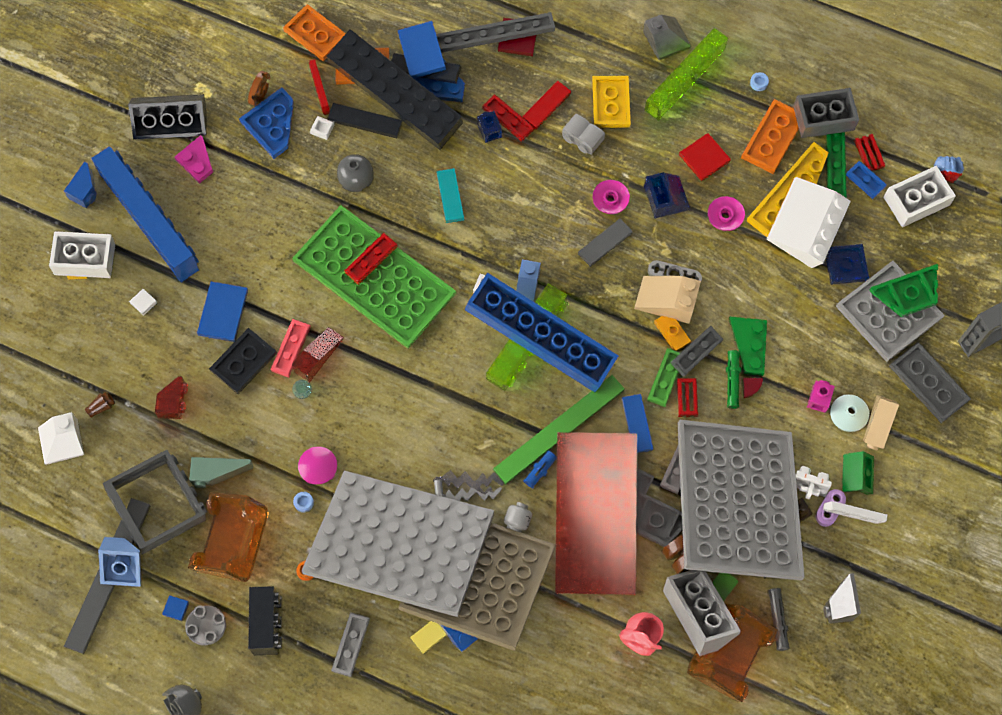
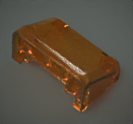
[188,492,268,582]
[687,604,778,702]

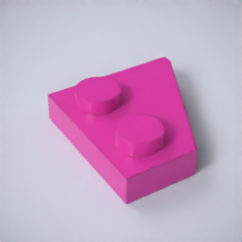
[174,135,213,184]

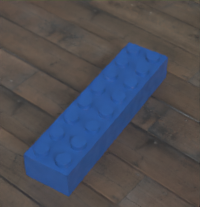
[91,146,199,282]
[465,273,618,392]

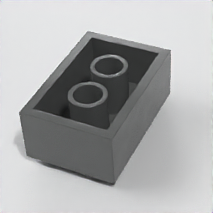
[793,88,859,138]

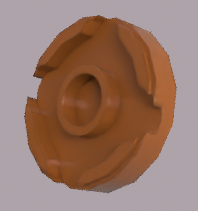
[248,70,270,106]

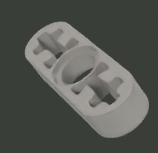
[648,260,702,284]

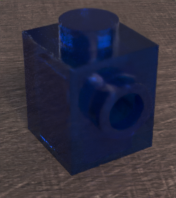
[477,111,502,143]

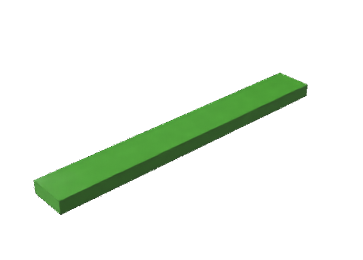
[493,375,625,485]

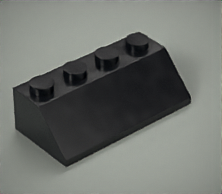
[128,94,207,140]

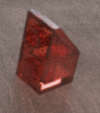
[155,376,188,419]

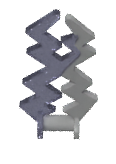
[433,470,504,501]

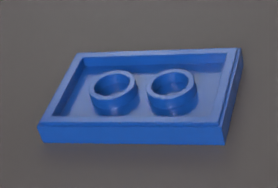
[397,21,446,79]
[197,281,248,342]

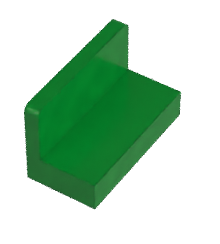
[842,451,874,495]

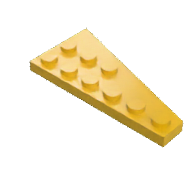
[746,142,829,255]

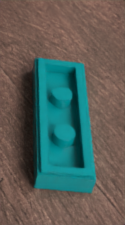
[436,168,464,223]

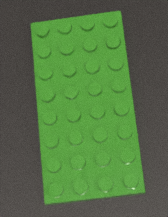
[292,205,456,349]

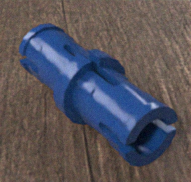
[523,451,557,488]

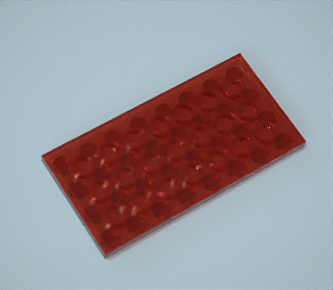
[555,432,637,595]

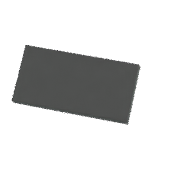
[889,342,971,424]

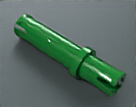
[726,350,741,409]

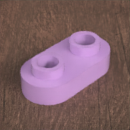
[815,489,846,527]

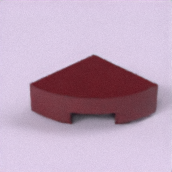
[743,378,763,398]

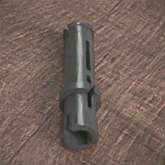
[768,588,790,651]

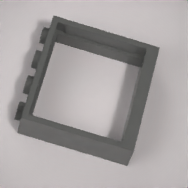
[958,302,1002,357]
[103,450,207,555]

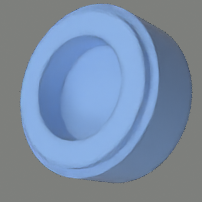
[750,72,769,91]
[293,492,314,513]

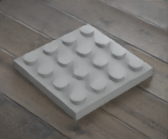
[836,261,945,362]

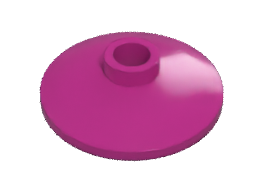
[593,180,630,214]
[708,196,745,231]

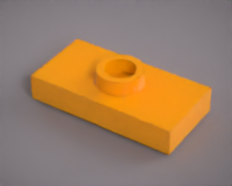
[654,316,691,352]

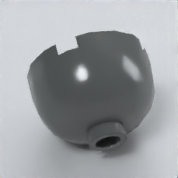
[337,154,374,192]
[162,684,202,715]

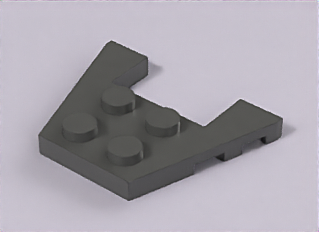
[630,469,683,547]

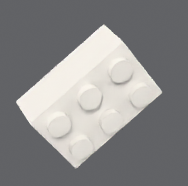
[883,166,956,228]
[49,232,115,278]

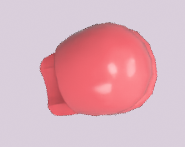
[619,612,664,656]

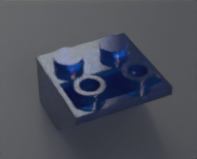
[644,172,690,219]

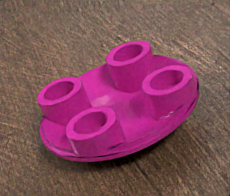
[298,447,337,485]

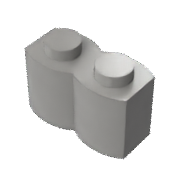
[562,114,605,155]

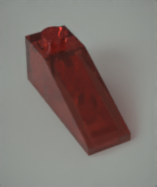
[292,327,344,383]

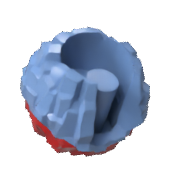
[934,156,964,183]

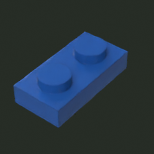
[846,161,887,199]

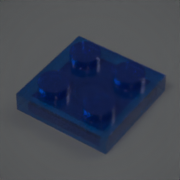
[826,244,869,285]

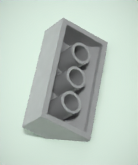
[663,570,741,656]

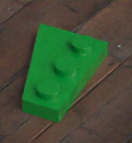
[729,316,767,376]

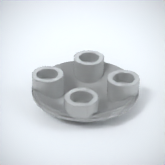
[185,605,226,645]

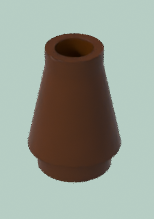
[85,391,115,418]

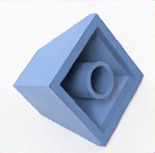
[98,537,141,587]

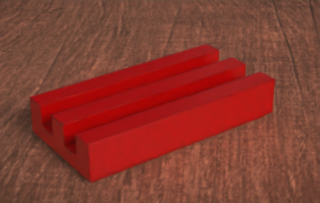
[854,134,885,171]
[677,378,698,417]

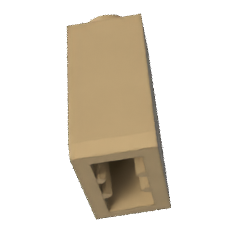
[863,395,899,450]

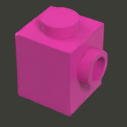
[807,380,835,413]

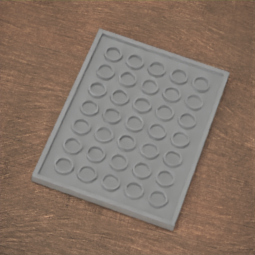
[677,420,805,580]
[302,471,494,617]

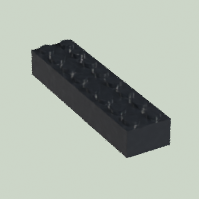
[327,29,463,150]

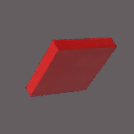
[679,133,731,182]

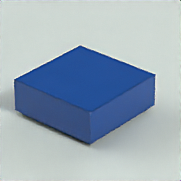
[162,595,189,621]

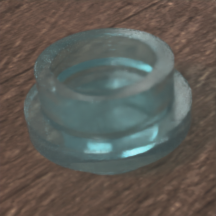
[292,380,312,399]

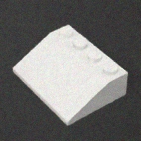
[767,177,851,268]

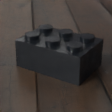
[248,586,282,656]

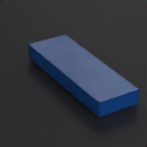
[622,394,653,454]

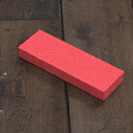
[271,319,311,378]

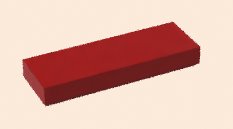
[309,59,330,115]
[522,80,571,130]
[482,94,534,142]
[344,233,398,285]

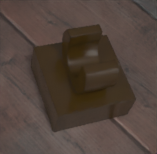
[798,498,813,522]

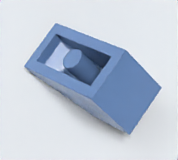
[516,259,541,302]

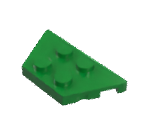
[869,264,939,317]

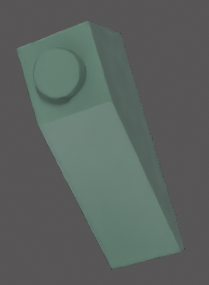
[189,457,253,488]

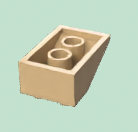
[634,276,701,324]

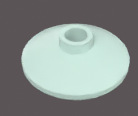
[830,395,869,432]

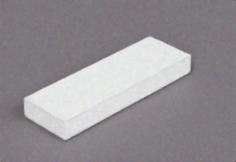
[823,501,887,524]

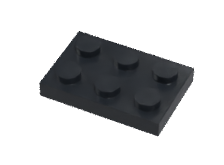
[209,328,277,394]

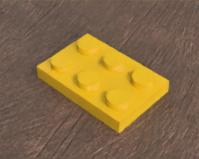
[592,76,631,128]

